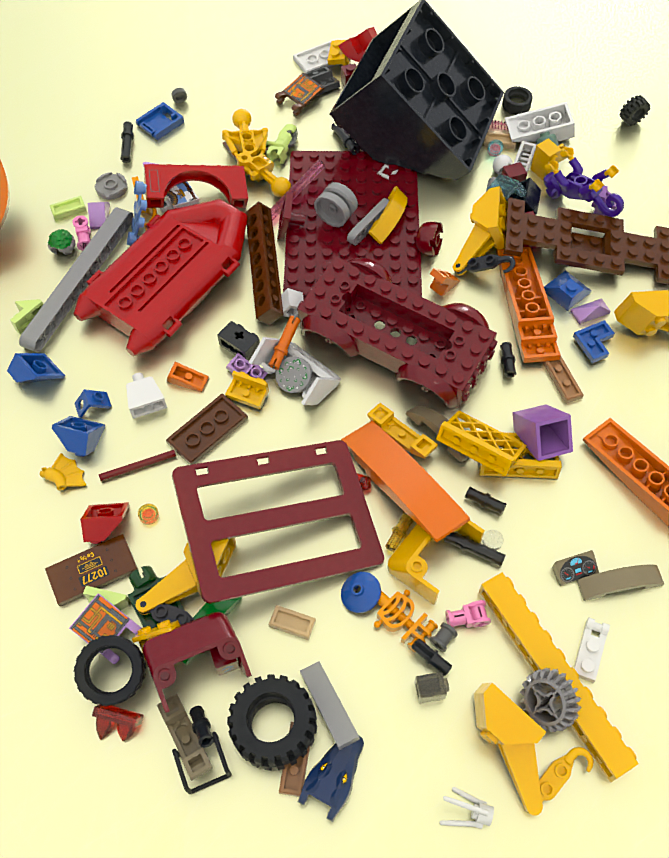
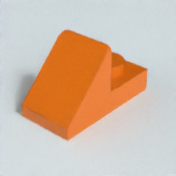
[430,268,460,296]

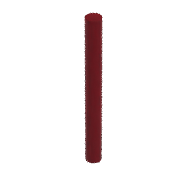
[99,450,176,481]

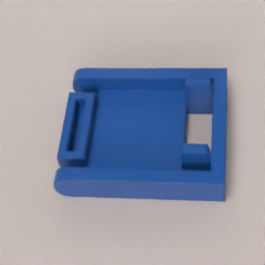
[136,102,184,140]

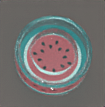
[487,139,504,157]

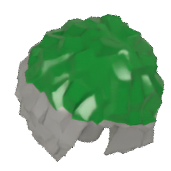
[48,229,76,255]

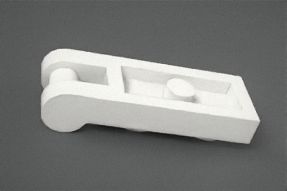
[574,617,610,683]

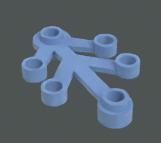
[127,180,147,246]

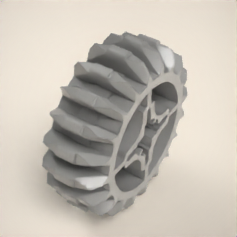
[520,668,582,732]

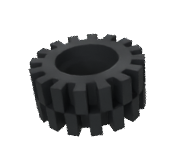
[619,95,651,126]

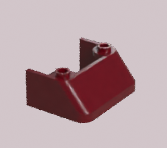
[143,611,252,713]

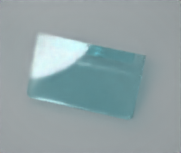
[487,174,527,198]

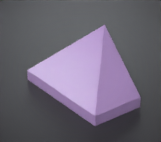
[571,298,611,324]

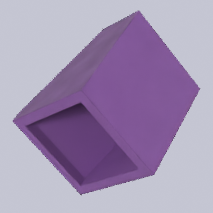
[512,404,573,461]

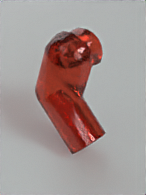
[357,473,372,490]

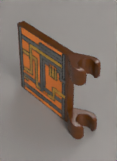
[275,73,324,116]

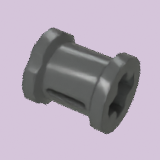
[429,622,458,652]

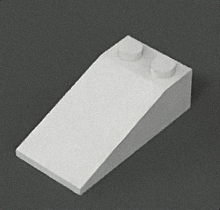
[505,102,575,142]

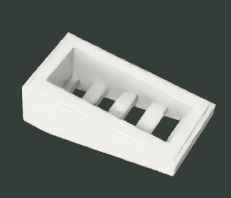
[513,141,537,172]

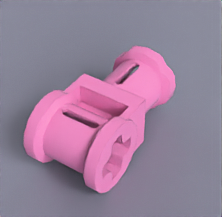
[72,216,91,251]
[445,600,491,628]

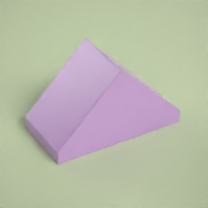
[87,202,110,229]

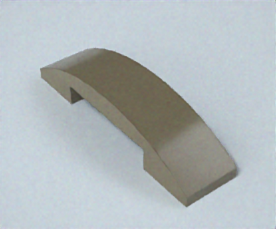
[406,405,469,463]
[577,564,664,601]
[157,694,213,781]

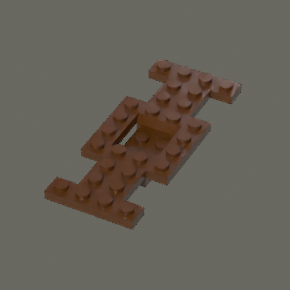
[504,198,669,284]

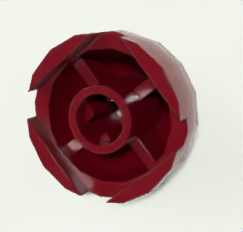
[414,222,443,257]

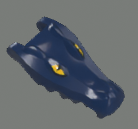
[297,736,364,822]

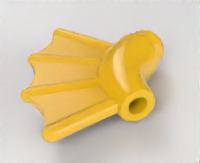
[40,453,86,491]

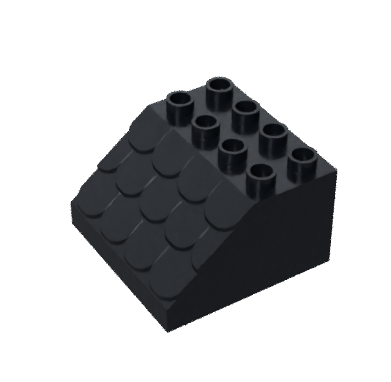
[329,0,504,180]

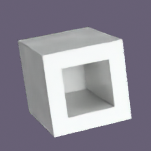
[281,288,304,319]

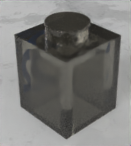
[414,672,449,704]

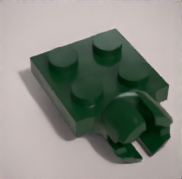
[128,566,184,629]

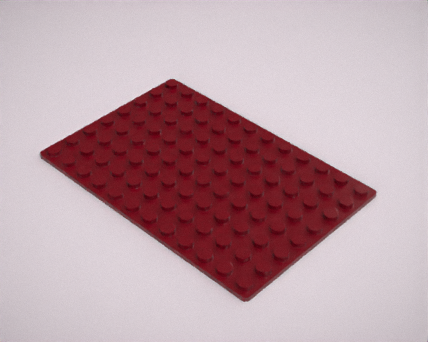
[283,151,422,300]

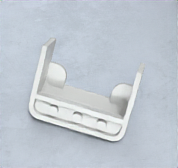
[249,337,341,406]

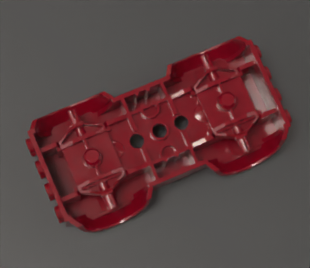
[297,256,498,408]

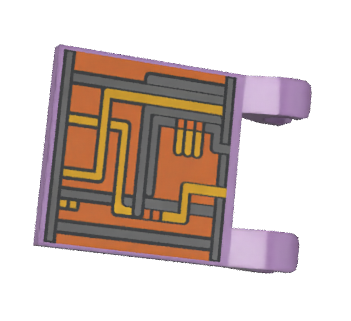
[69,593,141,664]

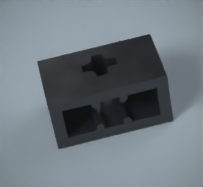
[217,321,260,361]

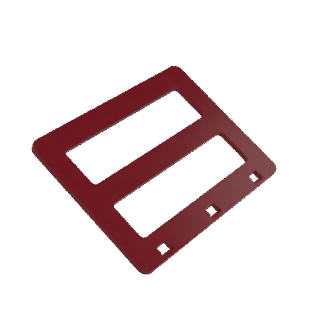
[172,440,384,604]

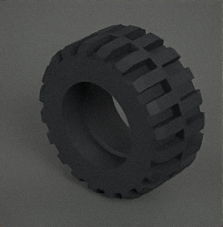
[227,674,317,771]

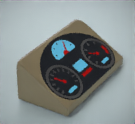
[552,550,599,586]

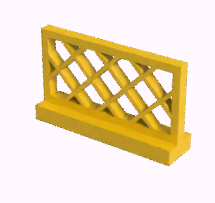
[436,410,527,476]
[479,432,562,479]

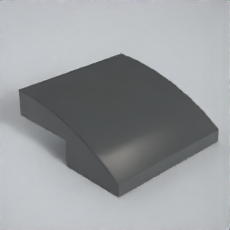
[299,66,340,95]

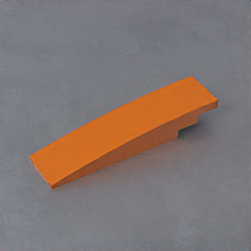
[496,247,561,363]
[583,418,669,527]
[341,421,470,542]

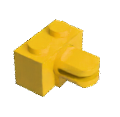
[530,138,568,180]

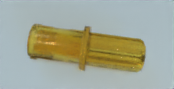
[385,514,414,552]

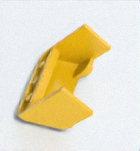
[387,521,485,605]

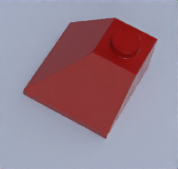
[80,502,129,544]

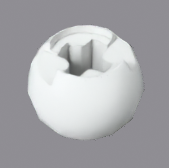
[492,154,513,175]

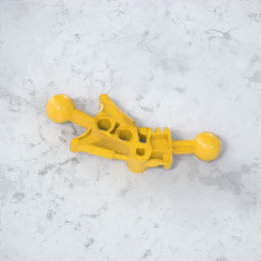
[222,109,292,198]

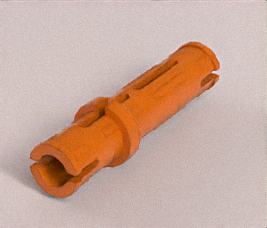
[268,316,301,370]

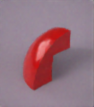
[338,27,377,62]

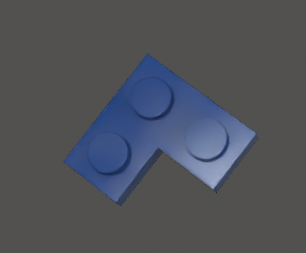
[573,320,615,363]

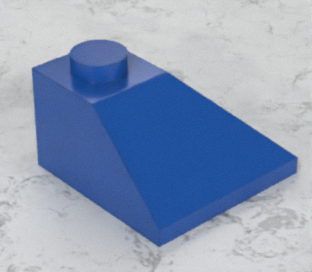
[544,270,591,311]
[7,353,65,383]
[52,416,105,457]

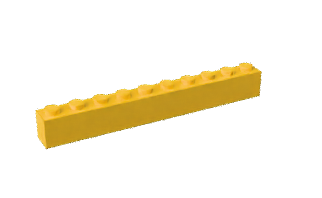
[479,572,639,782]

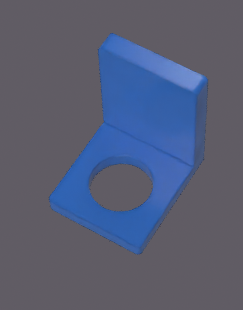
[75,389,111,418]

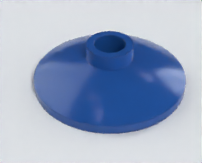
[341,572,381,613]

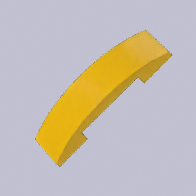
[368,186,408,244]
[367,403,438,459]

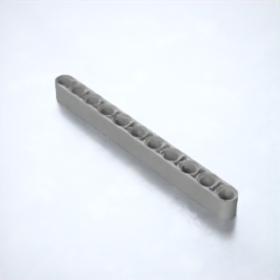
[19,207,134,352]

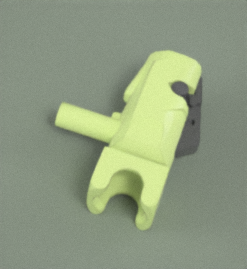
[266,124,298,164]

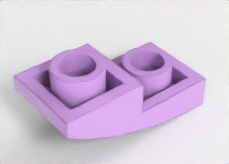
[226,353,268,379]

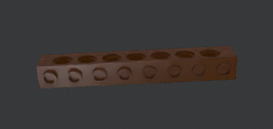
[245,201,284,325]

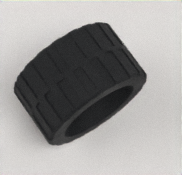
[73,635,146,706]

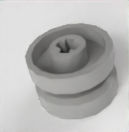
[314,182,358,227]

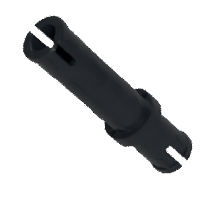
[120,121,134,163]
[331,123,360,155]
[444,532,506,567]

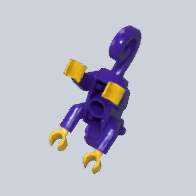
[544,147,624,217]

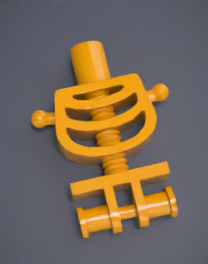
[374,590,438,652]

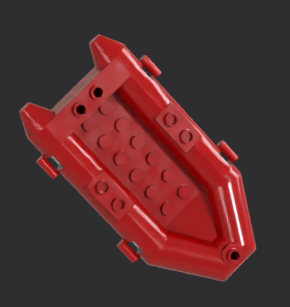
[73,199,248,356]

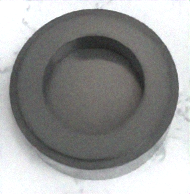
[171,88,187,103]

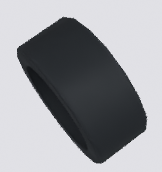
[502,86,533,115]

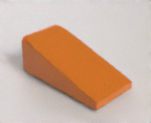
[167,362,209,392]

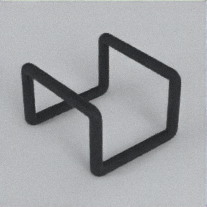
[172,732,232,794]

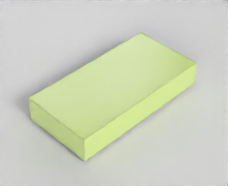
[49,196,87,220]

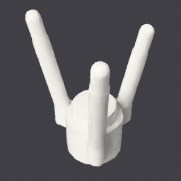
[439,787,494,829]

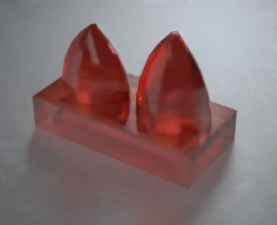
[92,704,144,741]

